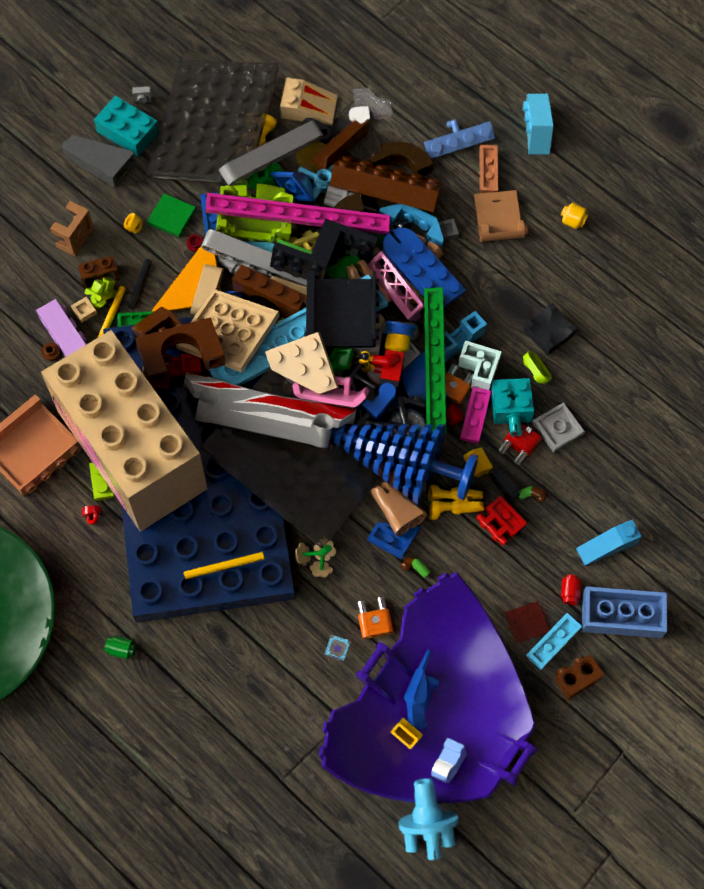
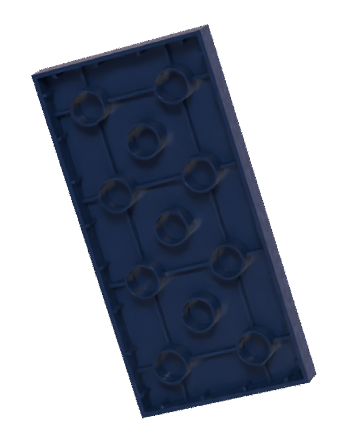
[103,317,294,623]

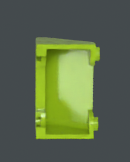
[216,185,293,244]

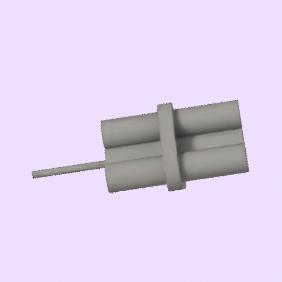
[323,186,377,211]

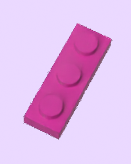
[460,387,491,444]

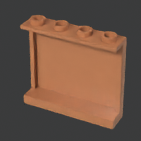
[0,394,82,496]

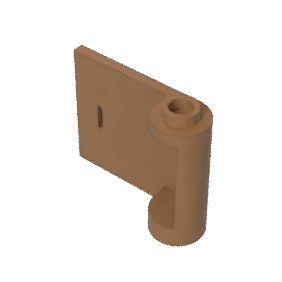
[474,190,528,242]

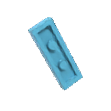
[526,613,582,670]

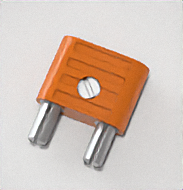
[445,364,474,405]
[358,597,394,639]

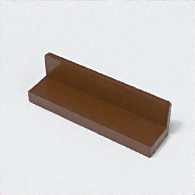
[311,119,370,170]

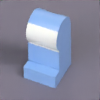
[431,738,467,783]

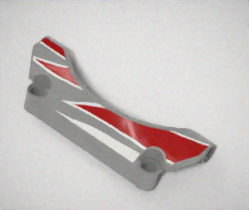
[183,372,357,448]

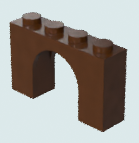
[232,264,307,319]
[135,317,225,386]

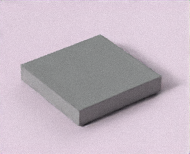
[532,402,585,453]

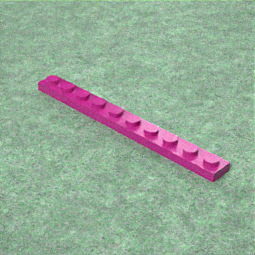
[205,193,390,235]

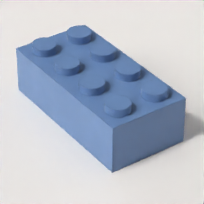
[582,587,667,638]

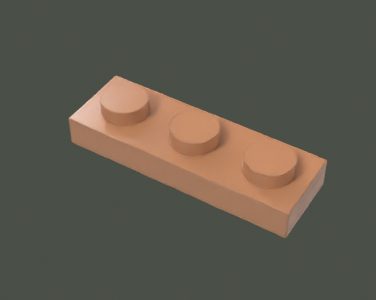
[479,145,498,193]

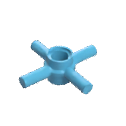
[298,165,344,202]

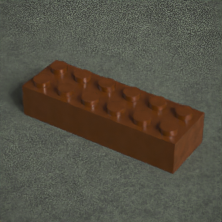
[329,156,443,212]

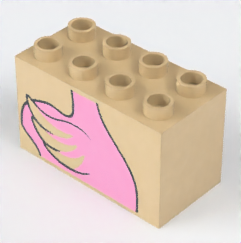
[41,330,207,532]

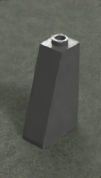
[61,135,136,187]

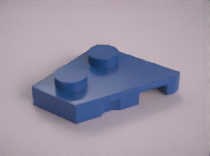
[367,522,420,559]

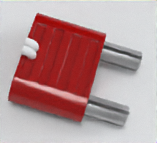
[499,423,541,465]

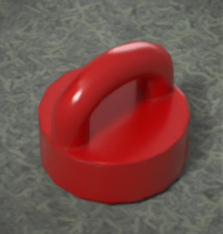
[446,404,463,426]
[81,505,102,525]

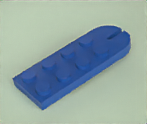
[383,228,466,308]

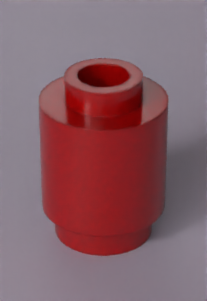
[561,575,582,605]

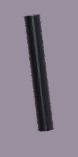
[128,258,152,309]

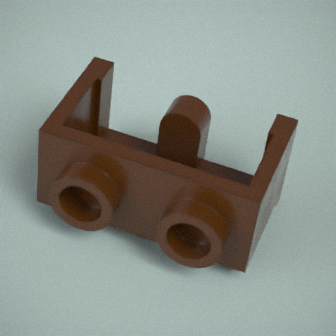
[78,256,120,289]

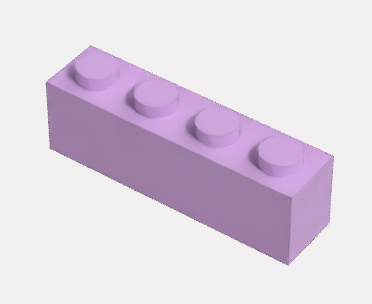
[36,299,86,357]

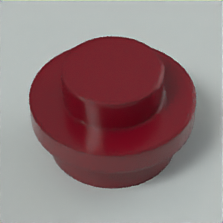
[186,234,204,252]

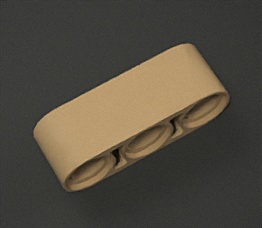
[191,264,223,315]

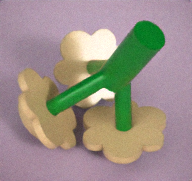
[295,538,336,577]

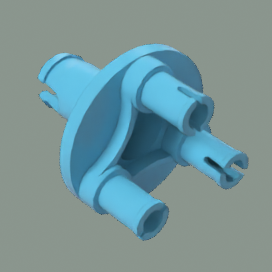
[398,779,459,860]

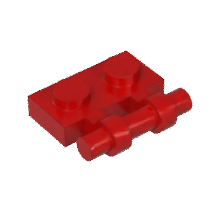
[476,496,527,546]

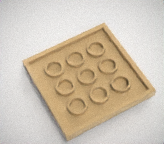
[176,289,280,372]

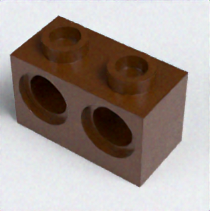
[554,654,604,700]

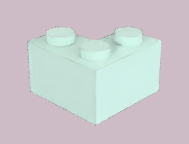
[458,340,501,390]

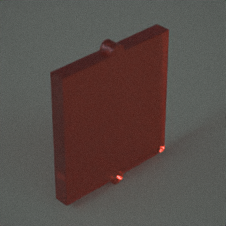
[505,602,549,643]

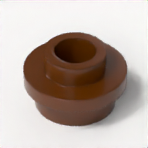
[41,343,60,361]

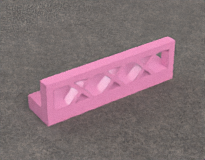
[368,251,424,321]

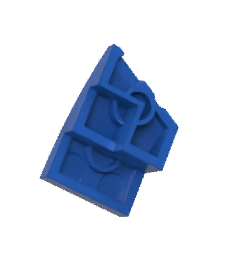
[401,350,448,407]

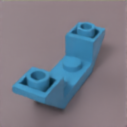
[379,204,444,250]

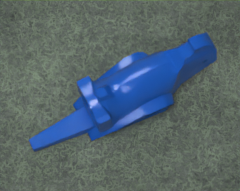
[404,650,439,729]

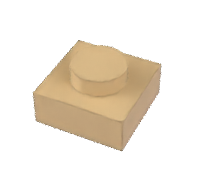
[71,297,97,323]

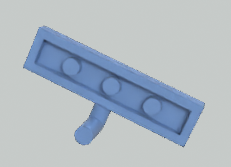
[424,120,495,159]

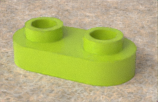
[523,350,552,384]

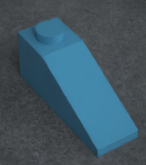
[576,520,642,566]

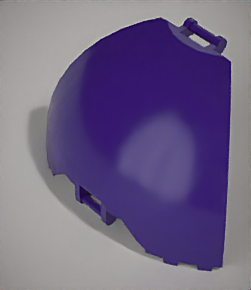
[319,572,537,803]

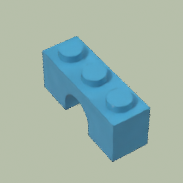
[445,311,487,362]

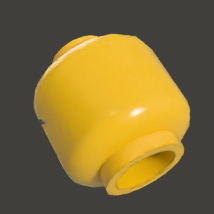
[561,203,588,229]

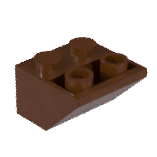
[131,307,181,337]

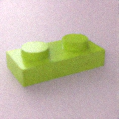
[89,463,114,501]

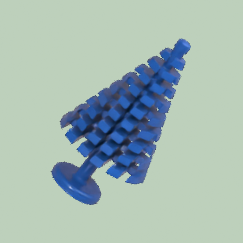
[330,424,479,506]

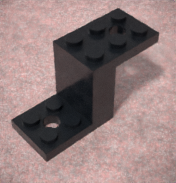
[270,218,378,280]

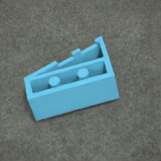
[523,94,553,154]

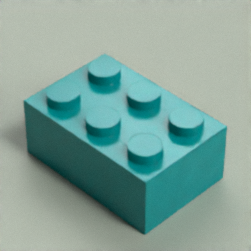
[94,96,160,157]

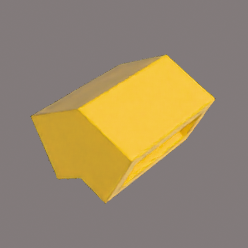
[463,448,493,478]
[391,718,423,749]

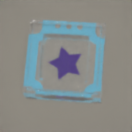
[325,635,350,661]

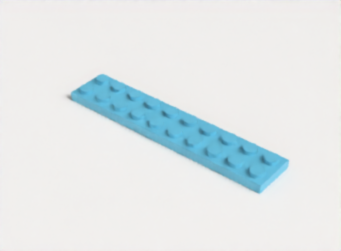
[208,274,388,386]

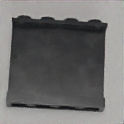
[306,271,380,348]

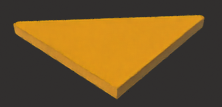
[152,247,221,312]

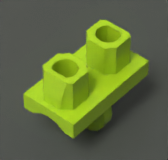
[85,277,117,308]

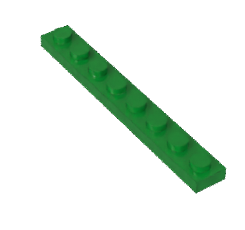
[424,287,447,435]

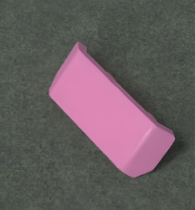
[292,376,370,407]

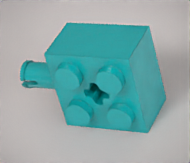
[490,378,534,437]

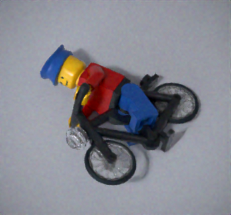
[310,320,427,448]

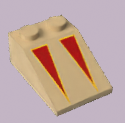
[280,78,338,126]

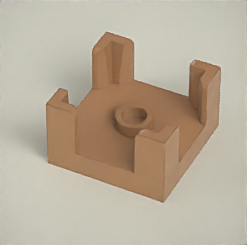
[50,201,94,256]

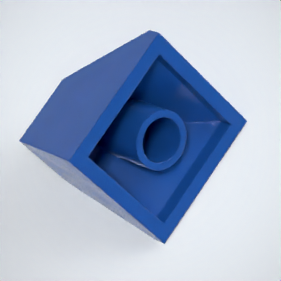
[271,172,314,201]

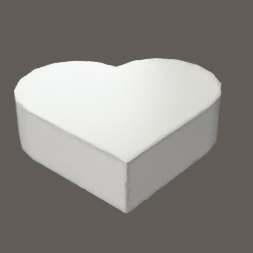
[349,106,370,124]

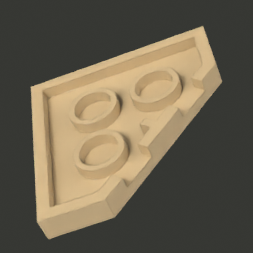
[265,332,339,394]

